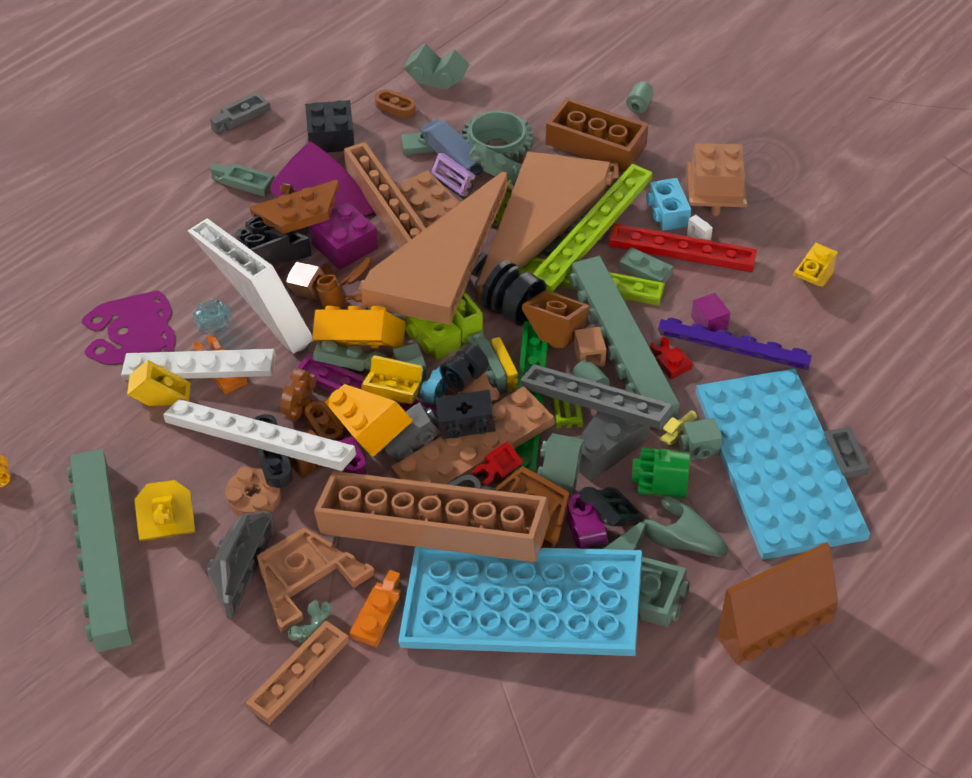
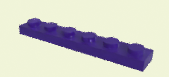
[658,318,812,371]

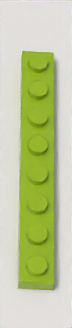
[533,164,653,292]

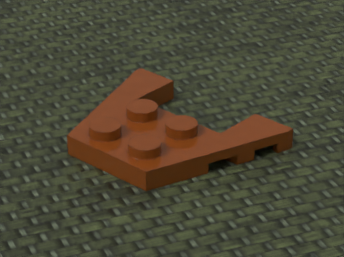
[495,466,570,548]

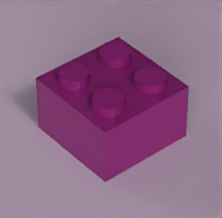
[309,202,378,270]

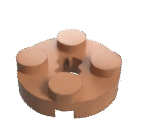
[225,467,281,516]

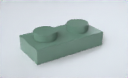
[618,247,673,283]

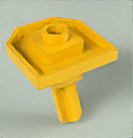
[134,480,196,541]

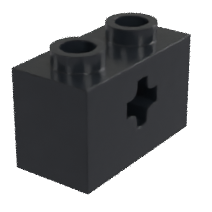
[436,390,496,439]

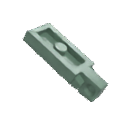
[468,143,522,186]
[210,163,275,197]
[468,331,507,394]
[313,341,387,371]

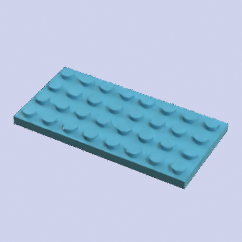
[695,368,870,560]
[398,547,642,656]

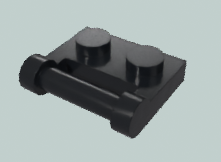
[580,487,645,526]

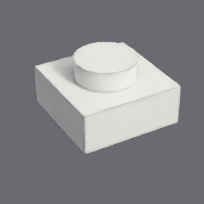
[687,215,713,241]

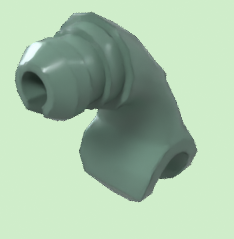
[288,600,332,644]

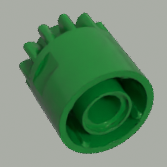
[631,448,690,499]

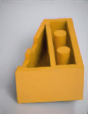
[312,306,406,349]
[325,384,413,457]

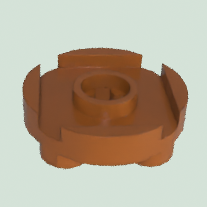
[280,368,317,422]

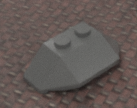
[206,511,275,619]

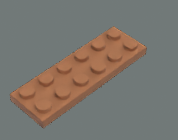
[391,386,555,485]

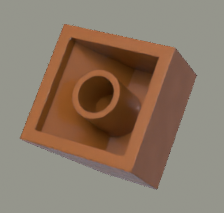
[522,290,590,348]

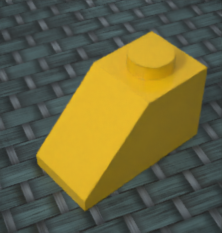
[127,360,191,406]

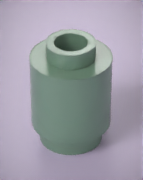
[626,81,654,114]
[573,360,610,386]

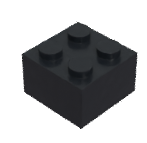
[305,100,355,153]

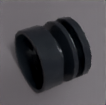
[481,260,546,326]

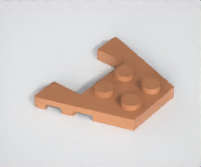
[257,527,375,634]

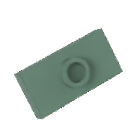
[401,132,436,155]

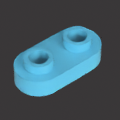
[420,366,448,405]

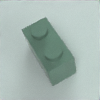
[537,433,584,498]

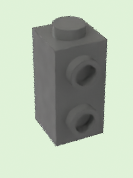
[384,402,441,462]

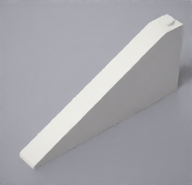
[188,218,314,354]

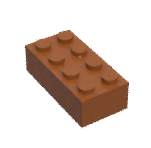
[545,97,649,171]

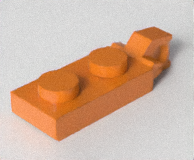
[349,570,401,648]

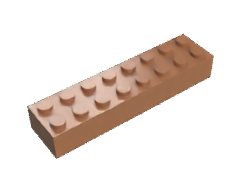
[314,471,550,562]

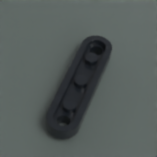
[253,414,293,488]

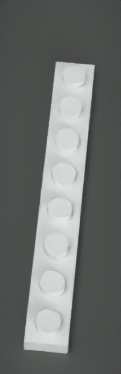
[163,399,356,471]

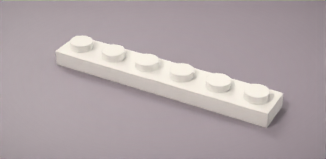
[121,349,276,380]

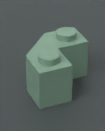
[403,43,470,89]

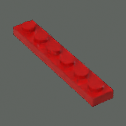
[609,223,757,273]

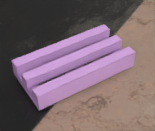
[431,153,476,196]

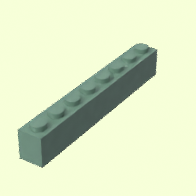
[569,256,679,423]
[67,449,133,652]

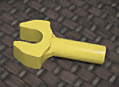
[660,410,697,445]

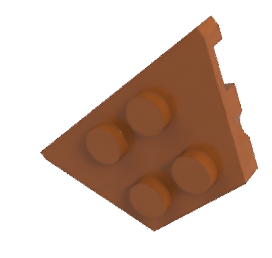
[249,179,340,234]

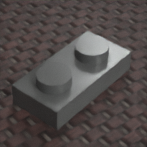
[824,427,869,479]

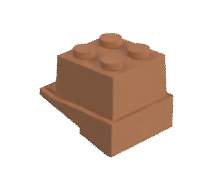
[685,143,747,216]

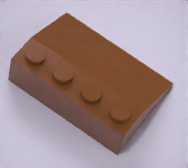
[717,542,838,664]

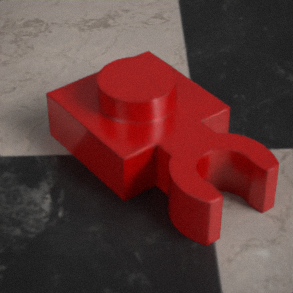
[650,337,692,379]
[472,441,523,487]

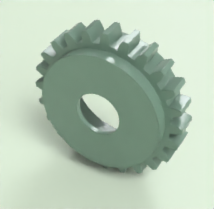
[462,110,533,162]

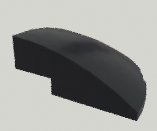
[235,216,312,262]

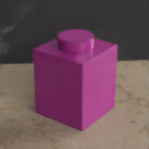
[691,293,730,332]

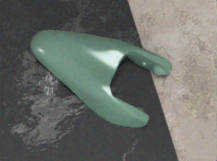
[643,496,728,557]

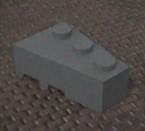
[579,411,650,482]

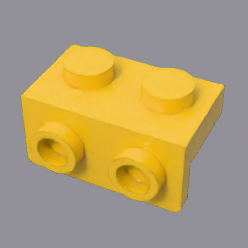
[362,356,423,404]

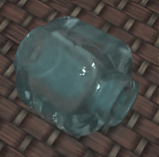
[193,298,233,335]

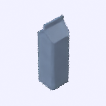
[419,118,483,178]

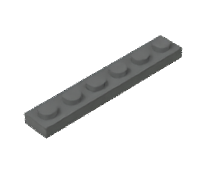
[520,364,673,430]

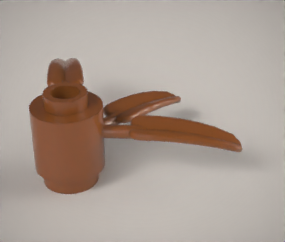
[316,256,371,310]

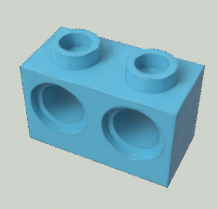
[646,178,691,231]

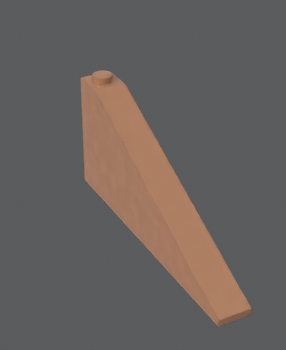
[477,151,613,302]
[359,171,507,325]

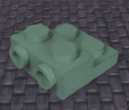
[639,556,690,628]

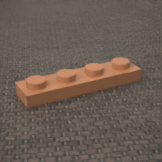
[246,621,349,725]

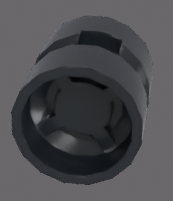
[439,343,489,392]

